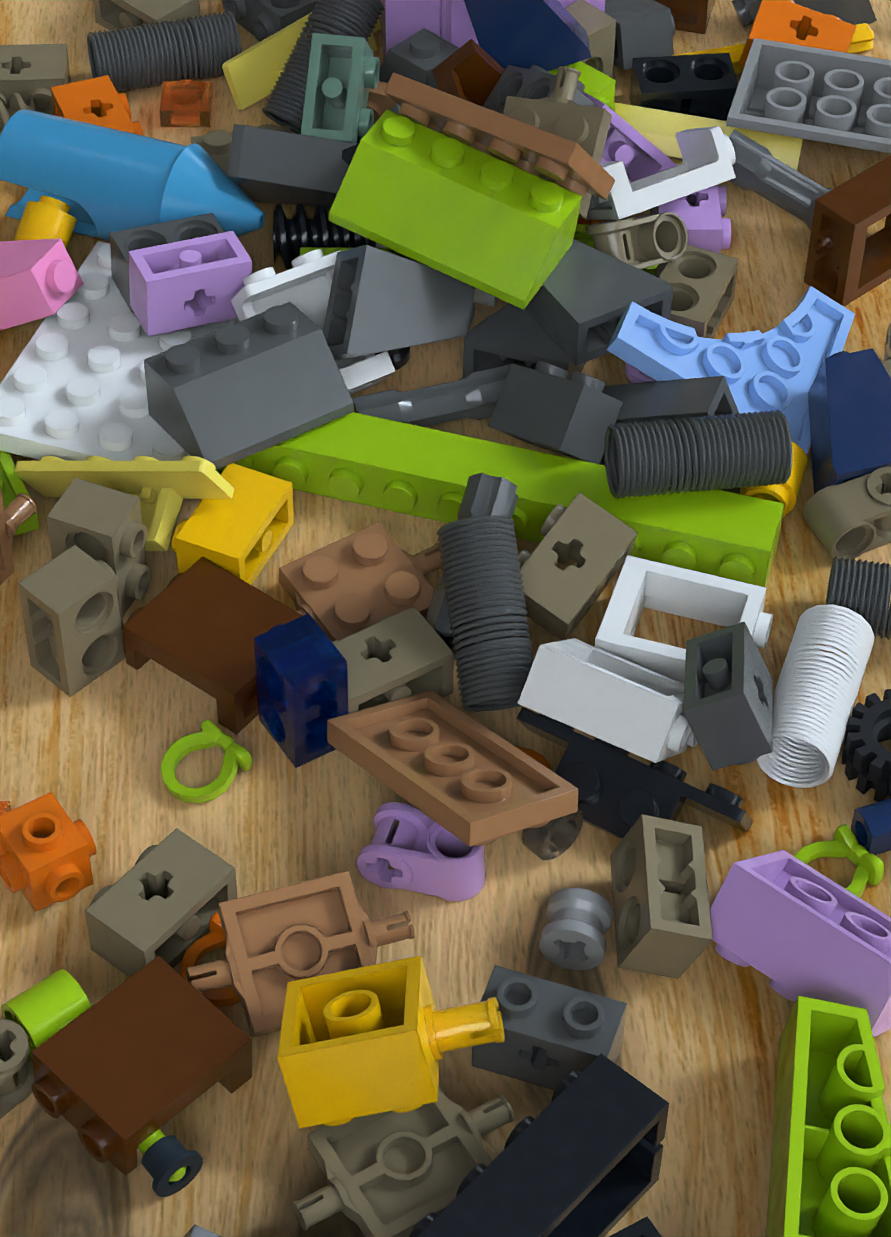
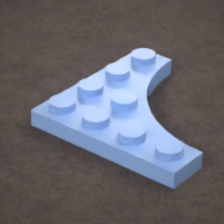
[607,286,855,455]

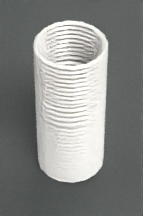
[756,604,875,788]

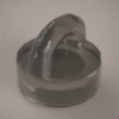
[521,808,583,860]

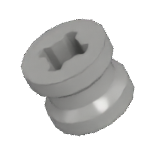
[539,888,613,970]

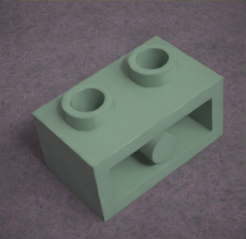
[301,33,380,144]

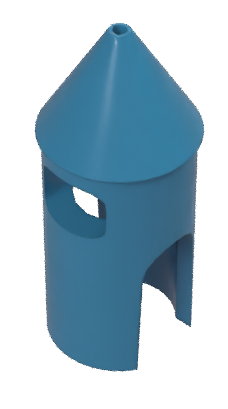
[0,109,265,241]

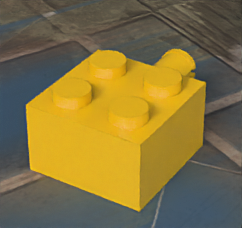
[277,955,505,1129]

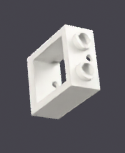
[595,555,773,684]
[518,638,698,763]

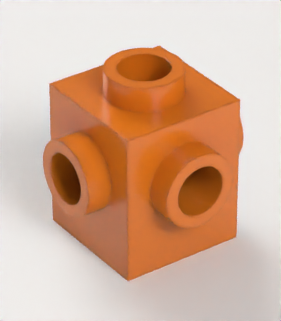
[0,792,96,912]

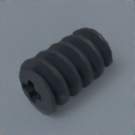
[273,204,376,270]

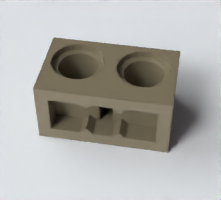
[654,245,739,339]
[46,477,151,618]
[18,545,125,697]
[610,814,713,979]

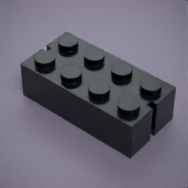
[409,1053,669,1237]

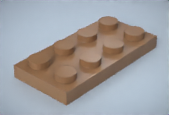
[384,72,615,200]
[327,690,578,847]

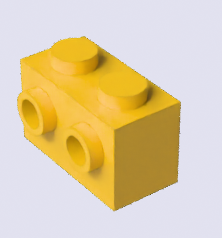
[172,463,294,585]

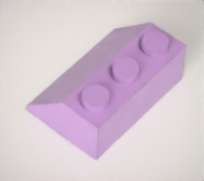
[710,850,891,1037]

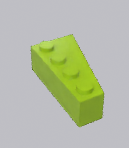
[766,995,891,1237]

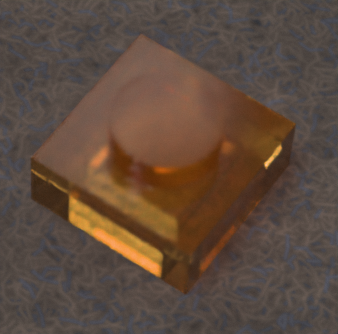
[159,79,213,127]

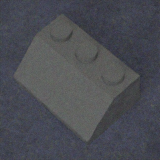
[144,302,354,470]

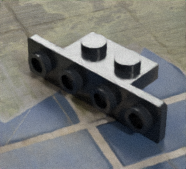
[516,707,753,840]

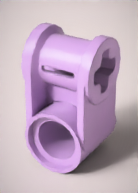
[356,802,486,901]

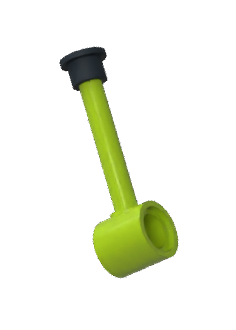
[1,969,203,1197]

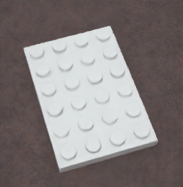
[0,241,240,461]

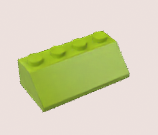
[328,110,583,310]

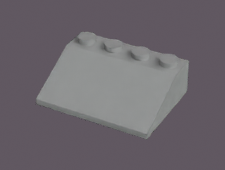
[726,38,891,153]

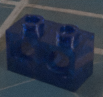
[254,613,349,768]

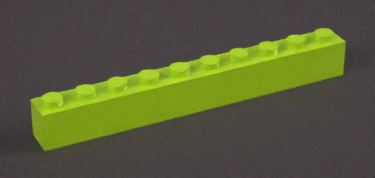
[215,412,784,588]

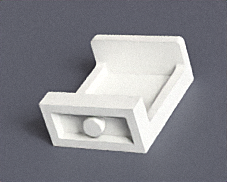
[586,126,736,220]
[231,249,395,395]

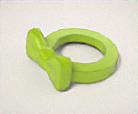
[160,719,253,804]
[794,824,884,898]

